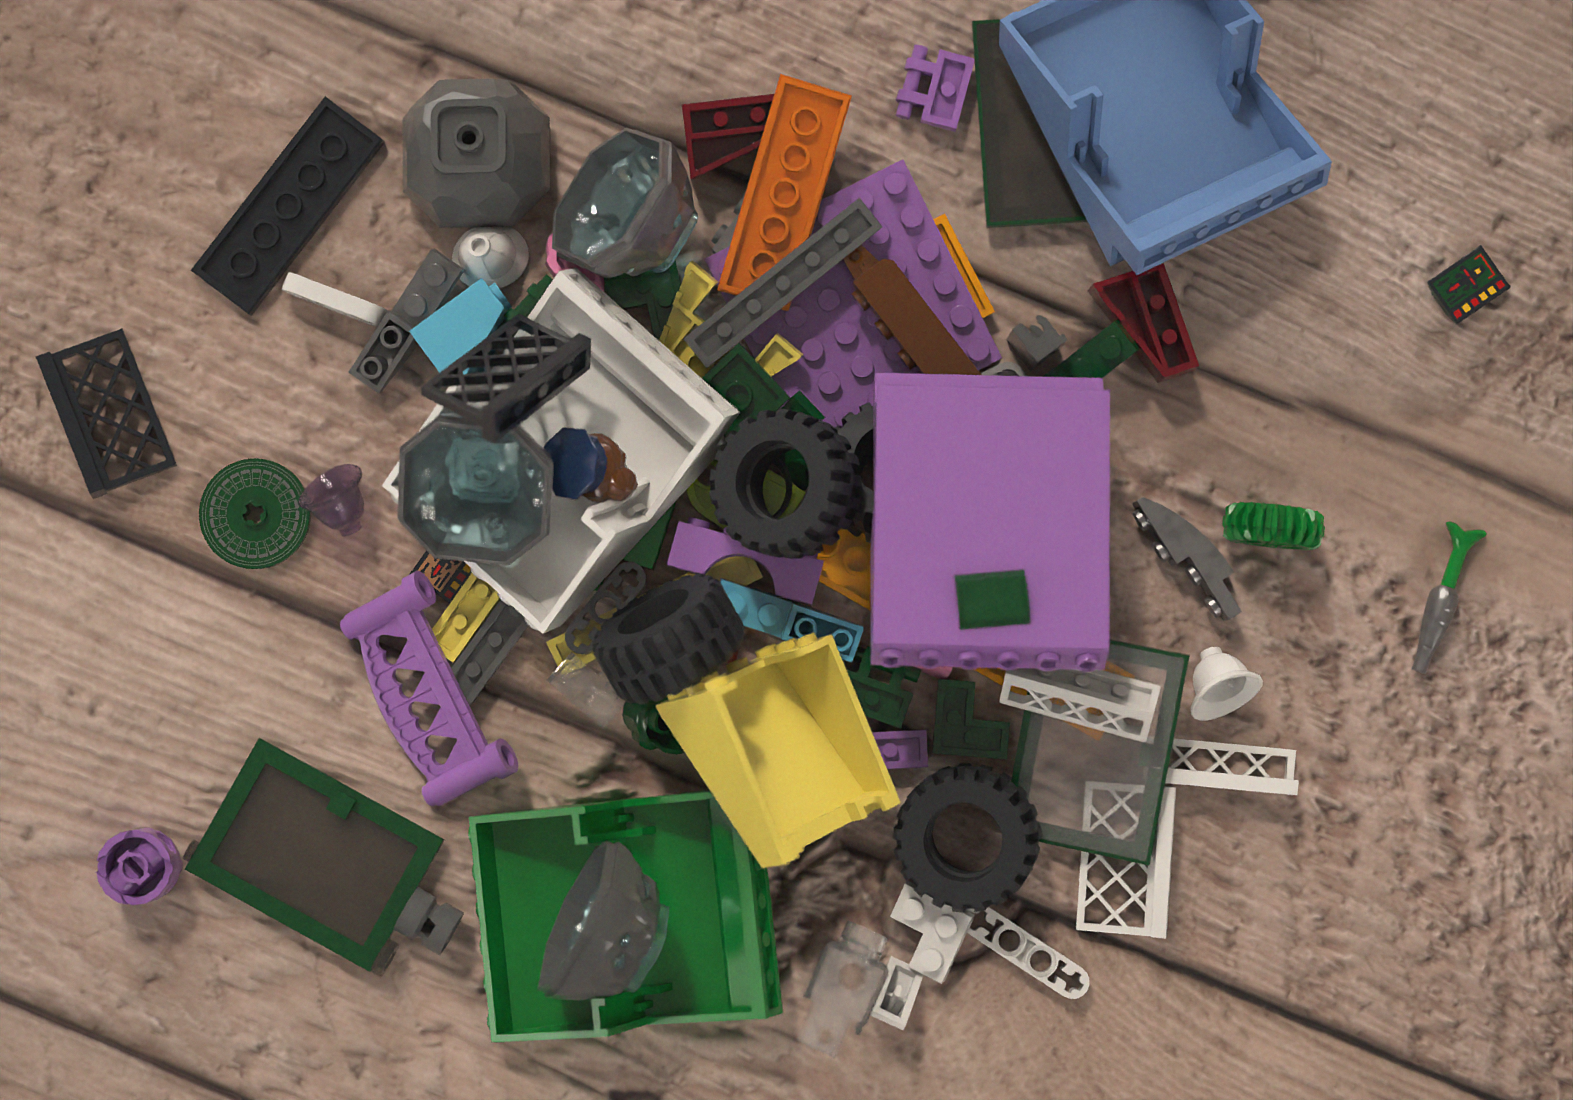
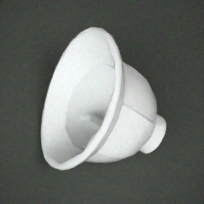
[452,227,529,289]
[1191,647,1263,721]

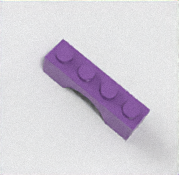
[667,517,824,606]

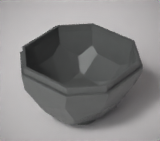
[402,79,550,228]

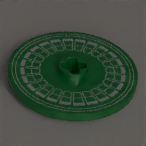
[199,458,311,569]

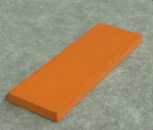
[717,74,852,312]

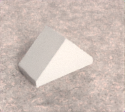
[867,956,924,1030]

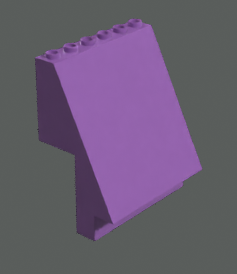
[870,373,1110,672]

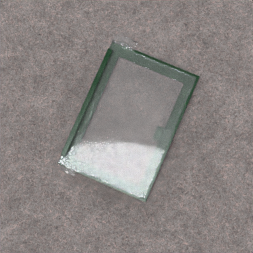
[1011,639,1190,865]

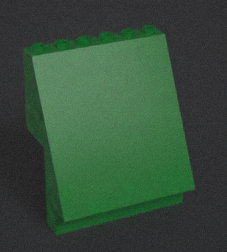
[468,790,783,1043]

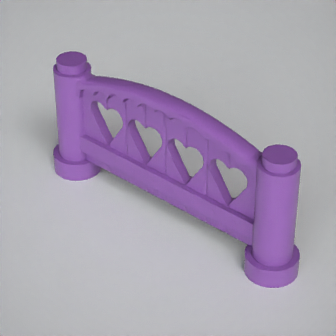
[340,571,518,806]

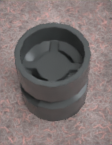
[394,887,464,955]

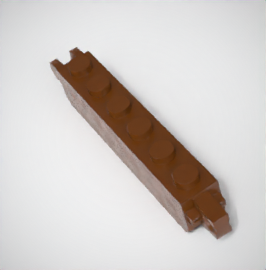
[842,244,981,375]

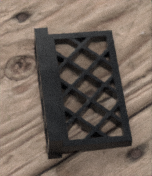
[421,314,591,444]
[36,329,177,499]

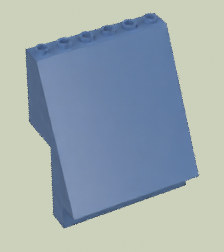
[999,0,1332,275]

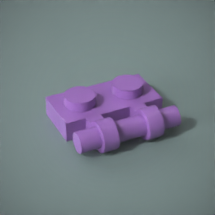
[896,45,975,132]

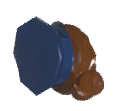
[544,427,638,503]

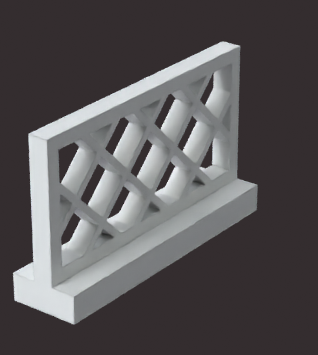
[1076,780,1176,939]

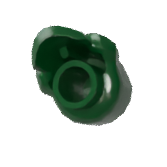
[622,696,685,755]

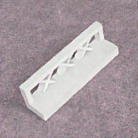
[999,668,1161,743]
[1143,736,1299,795]

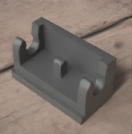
[1006,315,1067,371]

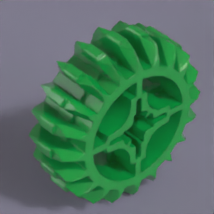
[1222,502,1325,550]

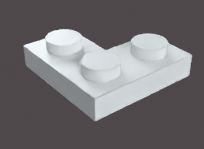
[890,881,975,984]

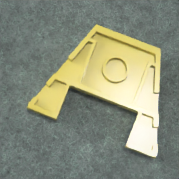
[659,261,804,378]

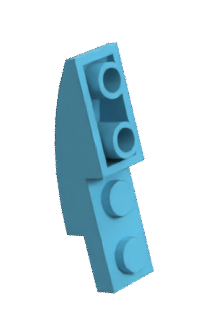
[719,578,864,662]

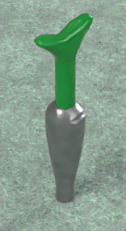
[1412,521,1487,674]

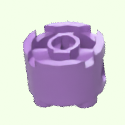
[96,827,183,905]

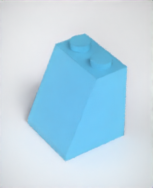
[409,278,512,374]

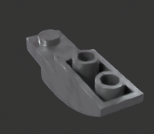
[349,249,465,393]
[1132,497,1242,621]

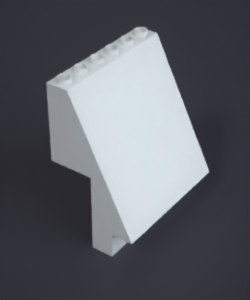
[382,268,740,634]

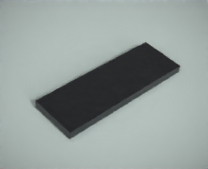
[191,96,385,316]

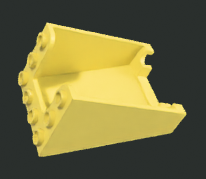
[655,632,901,868]

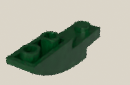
[1042,319,1140,378]

